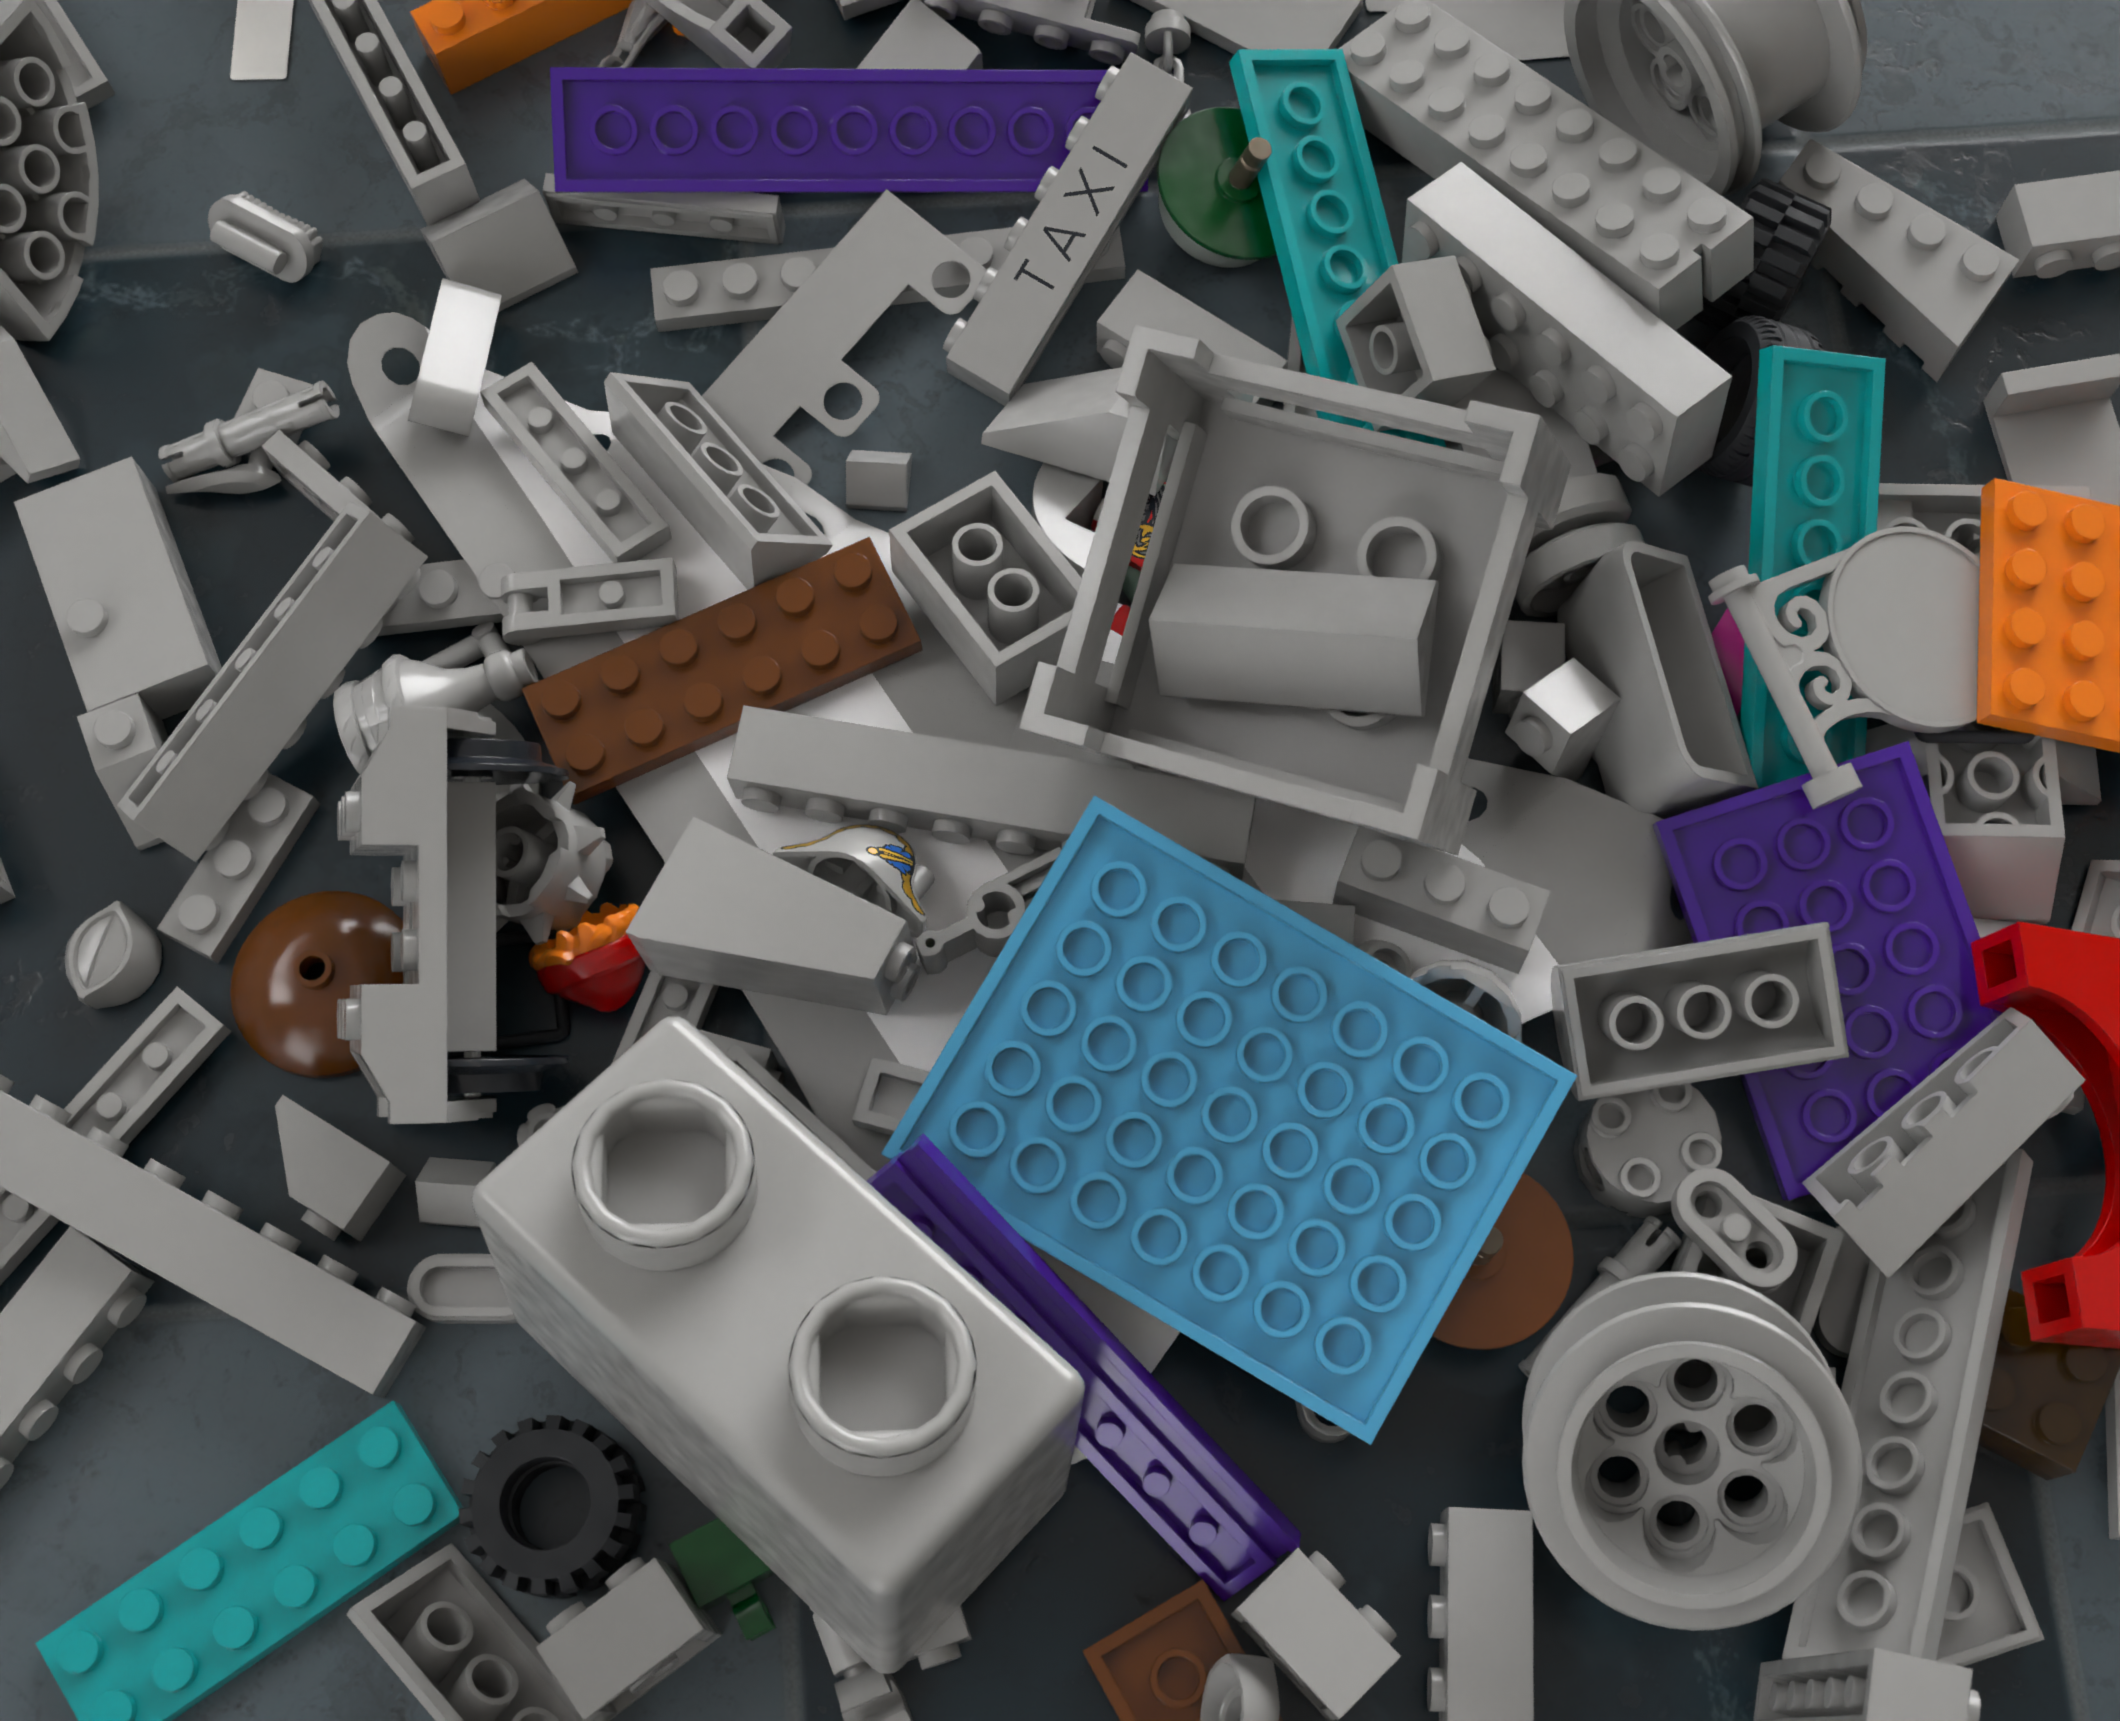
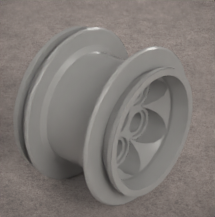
[1564,0,1867,196]
[1522,1271,1863,1631]

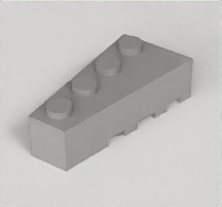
[1778,138,2019,382]
[1802,1007,2085,1279]

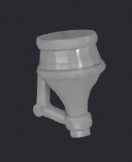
[333,622,538,774]

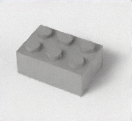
[889,471,1082,706]

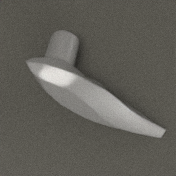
[166,447,282,494]

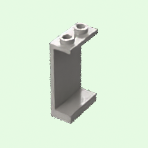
[1983,354,2120,506]

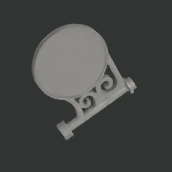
[1708,526,1980,810]

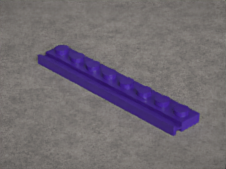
[867,1133,1301,1601]

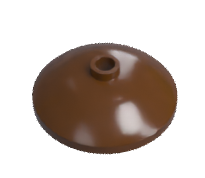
[230,891,403,1079]

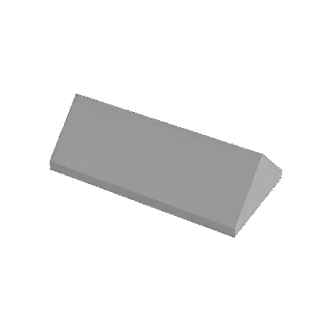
[604,372,833,590]
[1149,563,1439,718]
[346,1542,586,1721]

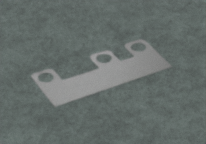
[702,190,986,485]

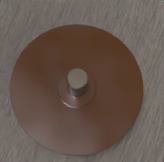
[1432,1173,1574,1350]

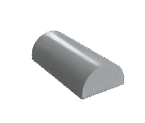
[1551,922,1849,1101]

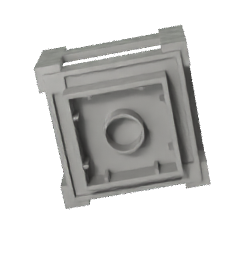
[1019,324,1571,855]

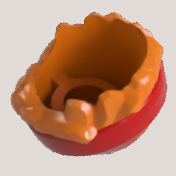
[528,902,645,1012]

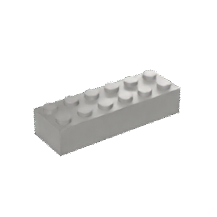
[1402,162,1732,497]

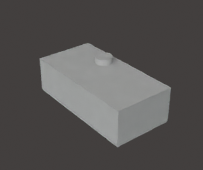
[14,456,222,720]

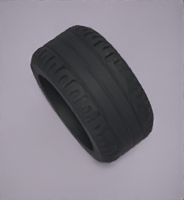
[1697,316,1824,487]

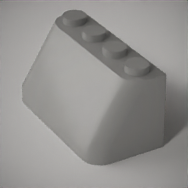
[1557,540,1758,820]

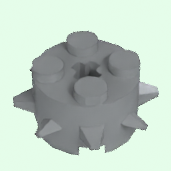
[496,781,613,945]

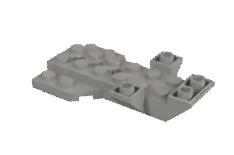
[1865,483,2102,924]

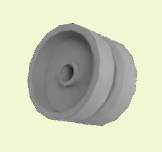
[1515,473,1646,617]

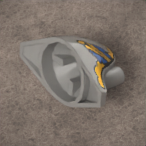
[773,824,935,938]

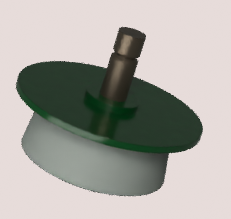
[1157,107,1277,268]

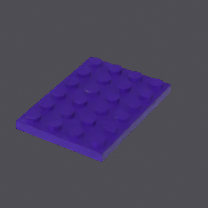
[1652,741,2002,1200]

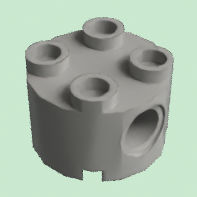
[1573,1083,1722,1218]

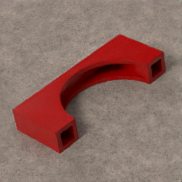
[1971,921,2120,1349]

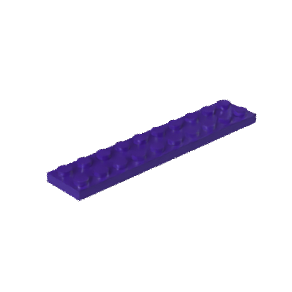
[550,67,1148,193]

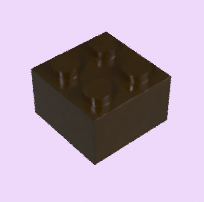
[1978,1288,2120,1480]

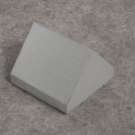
[846,450,912,512]
[415,1157,496,1228]

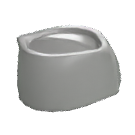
[65,901,162,1009]
[1200,1653,1280,1721]

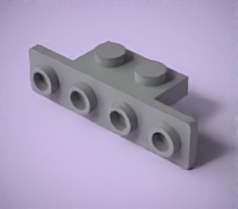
[920,0,1141,65]

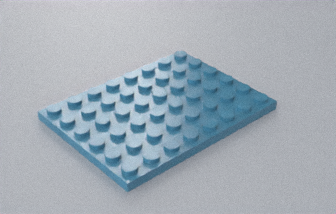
[881,795,1577,1445]

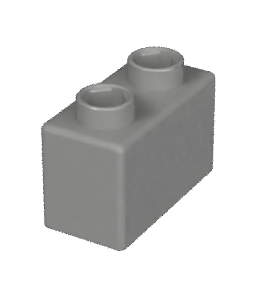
[471,1016,1085,1674]

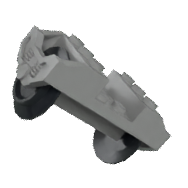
[337,706,570,1124]

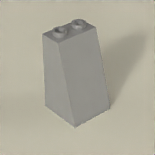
[626,816,921,1015]

